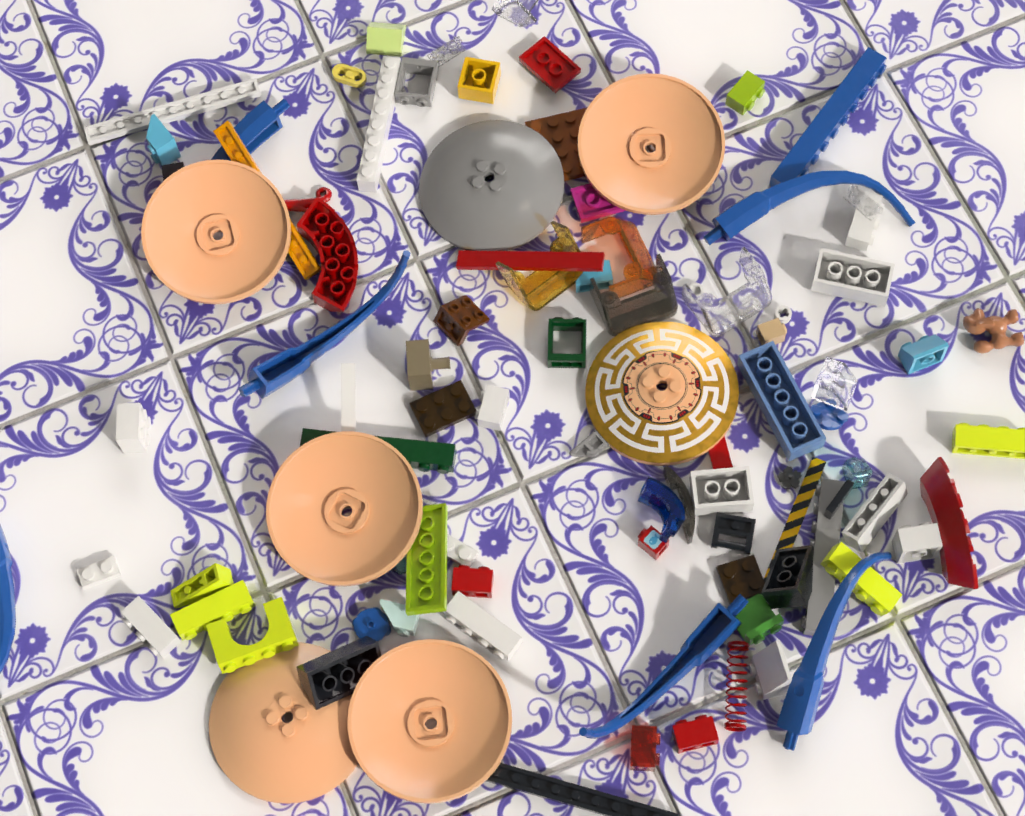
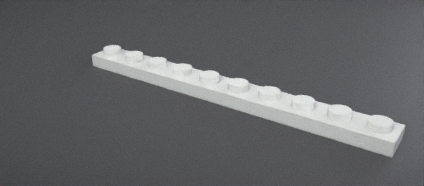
[84,78,261,145]

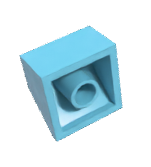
[146,114,181,165]
[898,334,949,375]

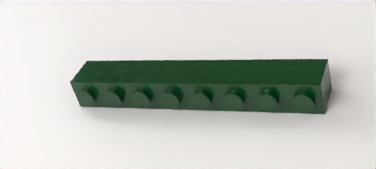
[300,428,457,474]

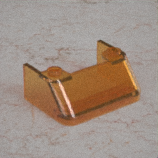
[581,217,659,302]

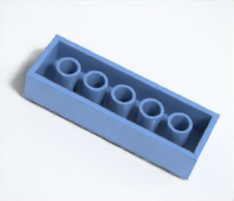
[737,341,826,461]

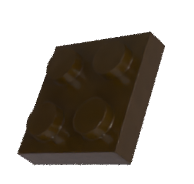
[716,555,765,605]

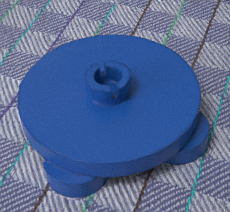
[810,398,849,430]
[352,607,391,641]

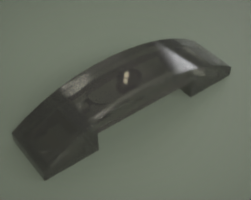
[663,466,695,544]

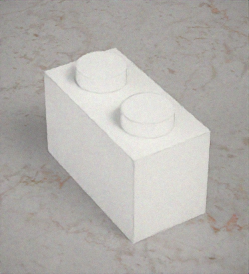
[475,385,510,431]

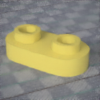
[332,64,367,88]

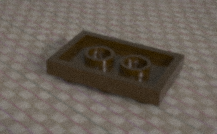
[409,380,476,438]

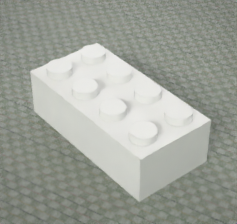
[811,248,895,307]

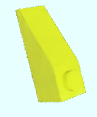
[170,563,234,609]

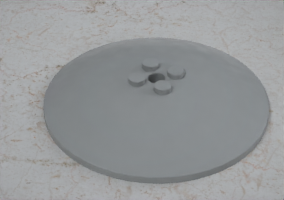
[419,120,564,251]

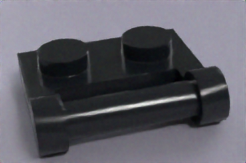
[711,512,756,555]

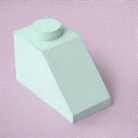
[379,599,420,637]

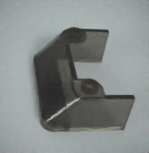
[590,254,678,336]

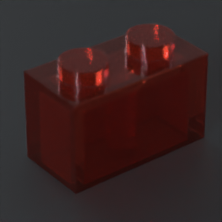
[630,725,661,772]

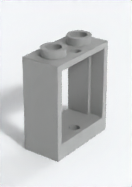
[395,57,439,107]

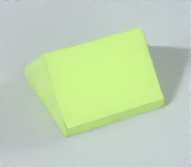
[366,22,406,57]

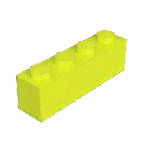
[952,423,1025,459]
[820,542,902,616]
[170,580,255,640]

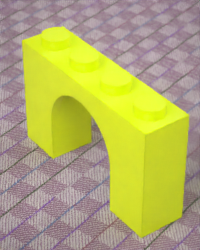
[206,597,299,674]

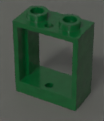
[547,317,587,369]

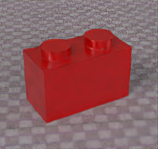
[451,565,494,598]
[672,715,719,754]

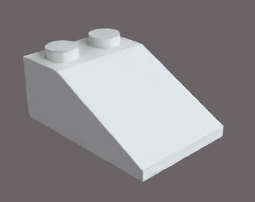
[749,640,792,700]

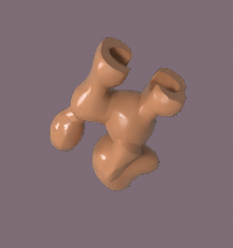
[963,308,1024,354]

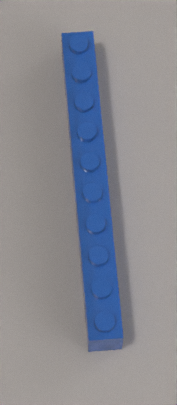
[769,47,887,187]

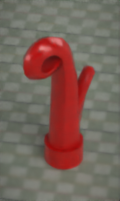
[284,187,332,213]

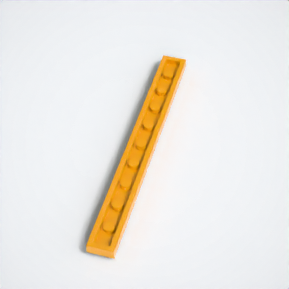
[213,121,321,280]

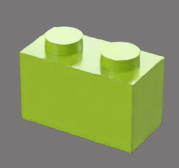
[725,70,765,115]

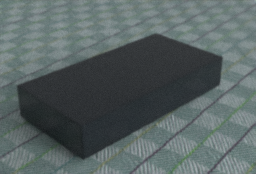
[824,479,854,519]

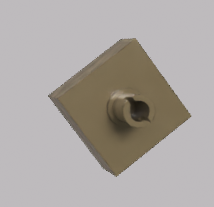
[406,339,451,391]

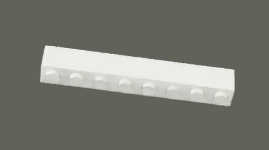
[357,56,401,193]

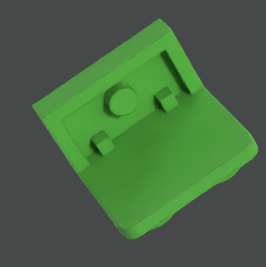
[736,594,784,646]

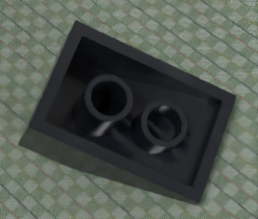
[761,545,814,609]

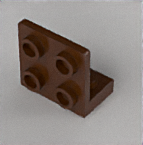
[433,295,490,346]

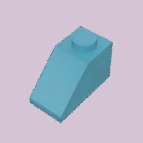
[575,260,613,293]

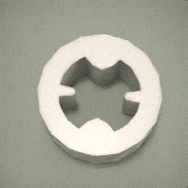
[774,305,792,324]

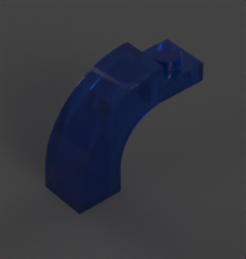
[638,476,685,543]

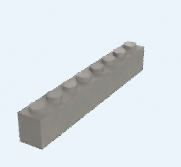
[800,478,845,636]

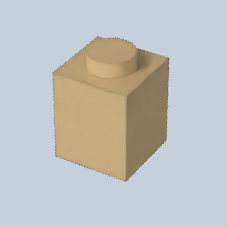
[756,318,787,345]

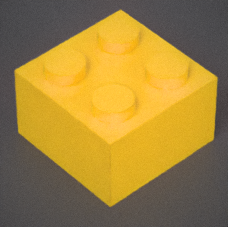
[457,57,501,104]

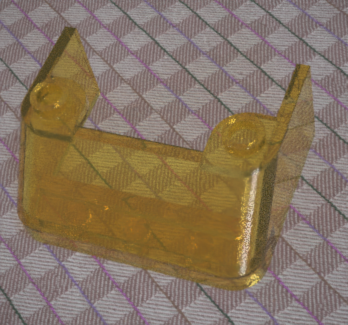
[495,221,583,311]

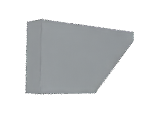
[569,430,609,458]

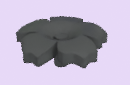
[777,466,802,489]

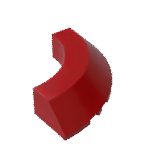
[296,197,358,312]
[920,457,978,589]

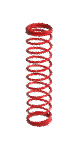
[724,641,749,732]

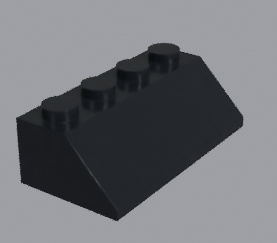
[296,636,382,710]

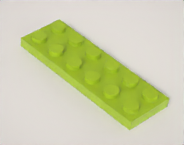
[405,503,448,616]

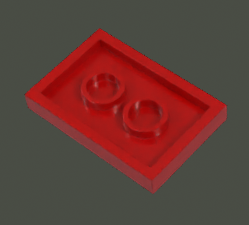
[519,36,581,94]

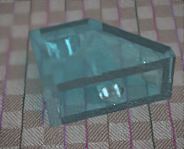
[842,458,872,489]

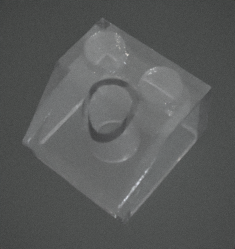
[810,356,859,411]

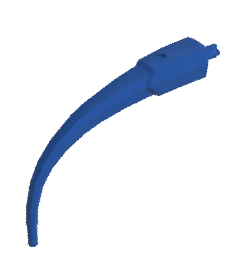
[211,99,290,161]
[703,171,916,246]
[238,250,411,399]
[0,524,16,674]
[776,552,892,751]
[579,594,748,739]

